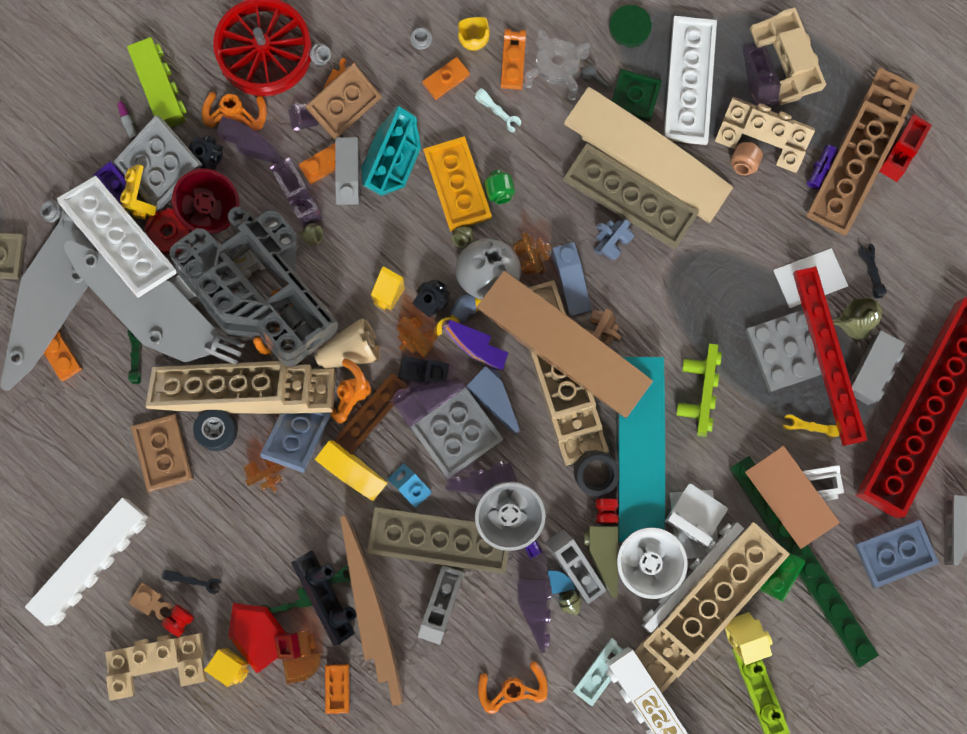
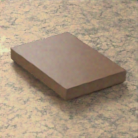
[304,63,382,140]
[131,413,194,493]

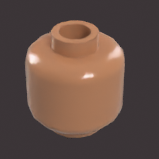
[731,142,763,175]

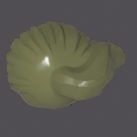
[832,298,883,340]

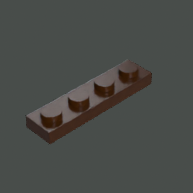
[334,373,410,454]

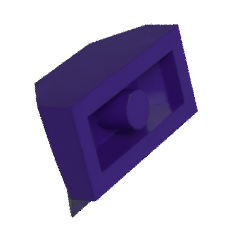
[93,161,139,205]

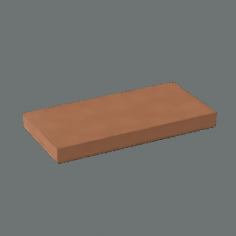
[745,445,840,549]

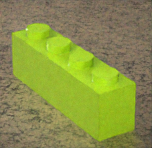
[127,37,187,128]

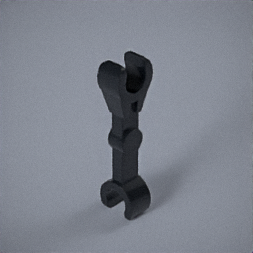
[858,244,887,299]
[161,570,222,594]

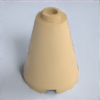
[315,318,381,369]

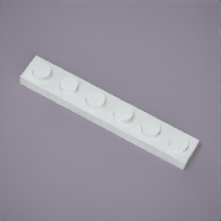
[641,522,744,633]

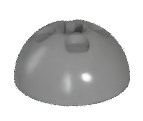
[455,238,521,300]
[475,481,545,551]

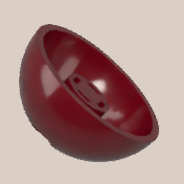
[172,169,240,235]

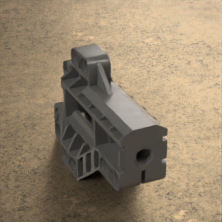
[170,207,338,367]

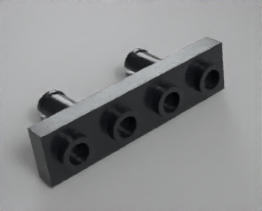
[291,550,356,646]

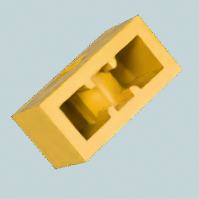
[204,648,249,687]

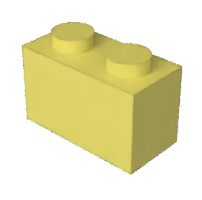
[725,612,772,665]

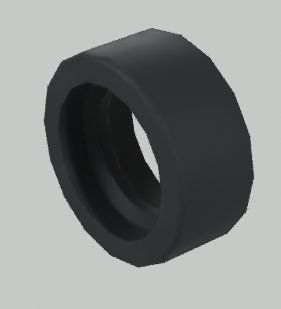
[573,450,620,497]

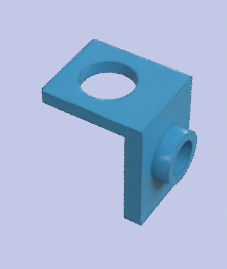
[388,463,432,508]

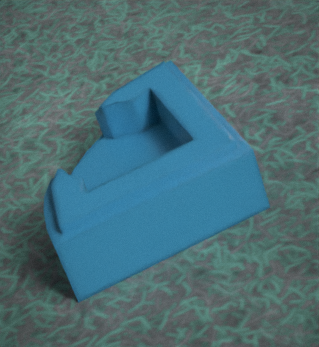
[547,571,575,594]

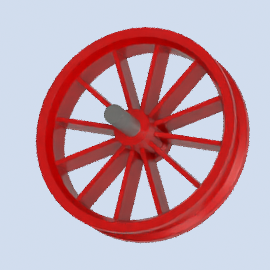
[213,0,312,96]

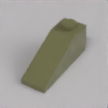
[583,526,618,598]

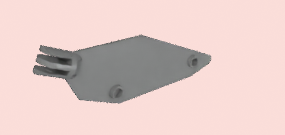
[0,208,95,391]
[64,240,245,365]

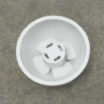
[617,528,687,599]

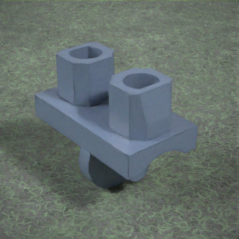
[594,219,635,260]

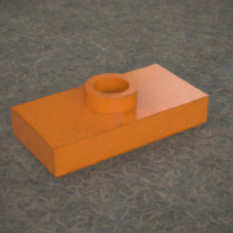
[422,57,470,100]
[325,664,350,714]

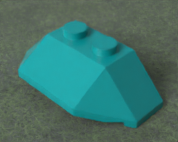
[361,106,421,196]

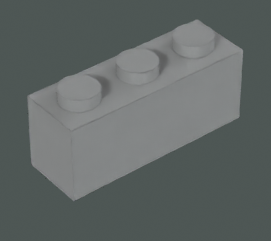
[850,330,905,405]

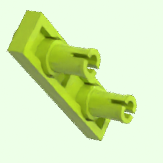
[677,344,722,437]
[731,648,790,734]

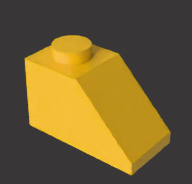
[371,266,405,311]

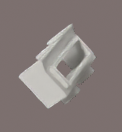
[803,465,844,501]

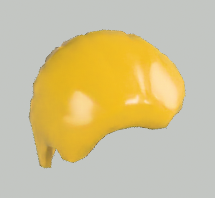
[458,17,490,51]

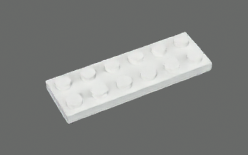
[664,16,717,145]
[57,176,176,298]

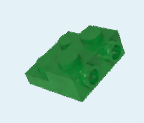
[759,551,805,603]

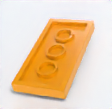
[423,136,492,232]

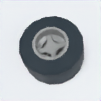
[193,410,238,451]

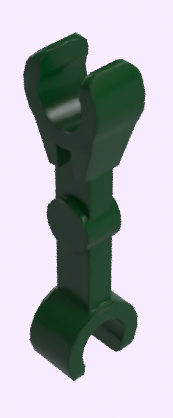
[128,330,142,384]
[297,566,351,599]
[260,597,313,613]

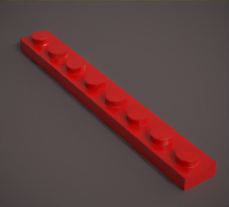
[793,266,867,446]

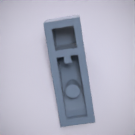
[551,242,591,317]
[467,366,520,436]

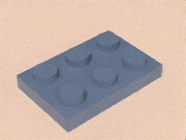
[261,412,331,473]
[854,520,939,588]

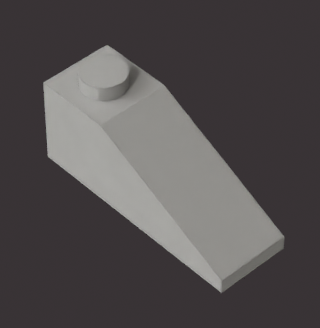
[335,137,361,205]
[945,495,967,566]
[545,529,607,604]
[418,565,464,645]

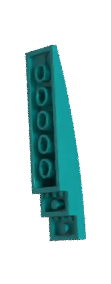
[616,357,665,542]

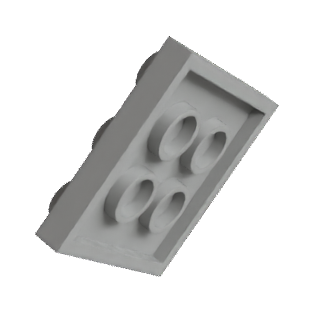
[113,115,202,211]
[745,310,822,393]
[408,385,504,480]

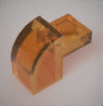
[283,630,323,684]

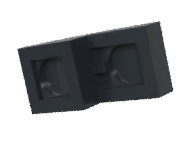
[398,356,449,386]

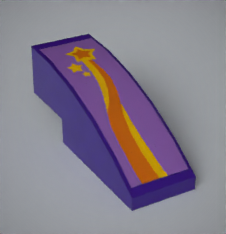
[442,320,509,370]

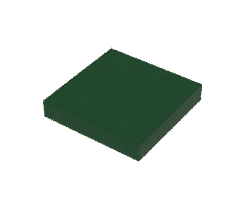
[611,69,662,122]

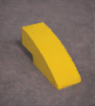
[315,440,388,501]

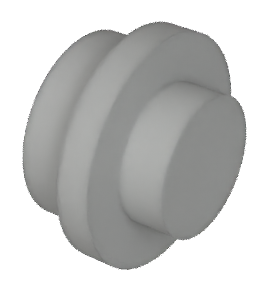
[410,28,432,50]
[310,43,331,66]
[40,201,62,223]

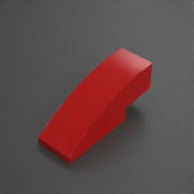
[879,114,932,182]

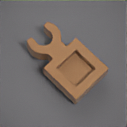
[129,583,174,620]

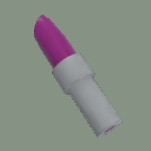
[117,101,137,141]

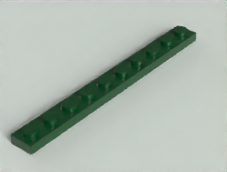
[729,456,879,668]

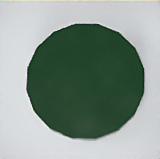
[609,5,652,48]

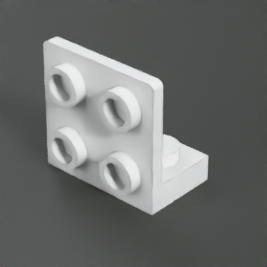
[665,484,728,547]

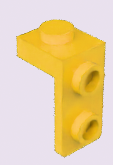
[120,164,156,219]

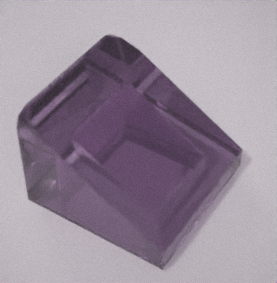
[288,104,318,130]

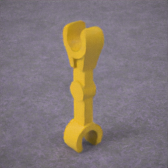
[783,414,840,437]

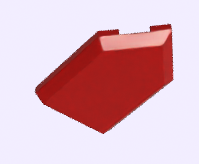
[228,603,287,673]

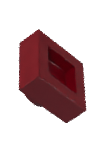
[274,633,301,659]

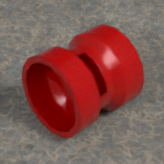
[595,499,619,524]
[161,604,195,637]

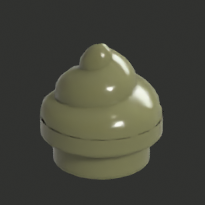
[299,223,323,246]
[452,226,474,249]
[559,590,582,615]

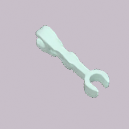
[475,88,521,132]

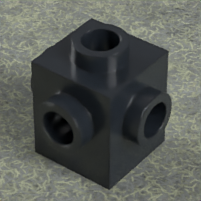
[189,135,224,171]
[412,280,451,317]

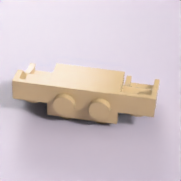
[750,8,826,105]
[715,97,815,173]
[105,633,206,701]

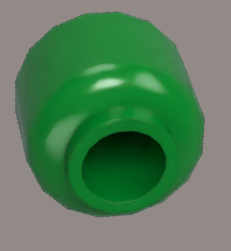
[484,170,515,205]

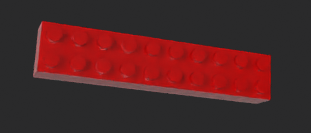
[855,297,967,518]

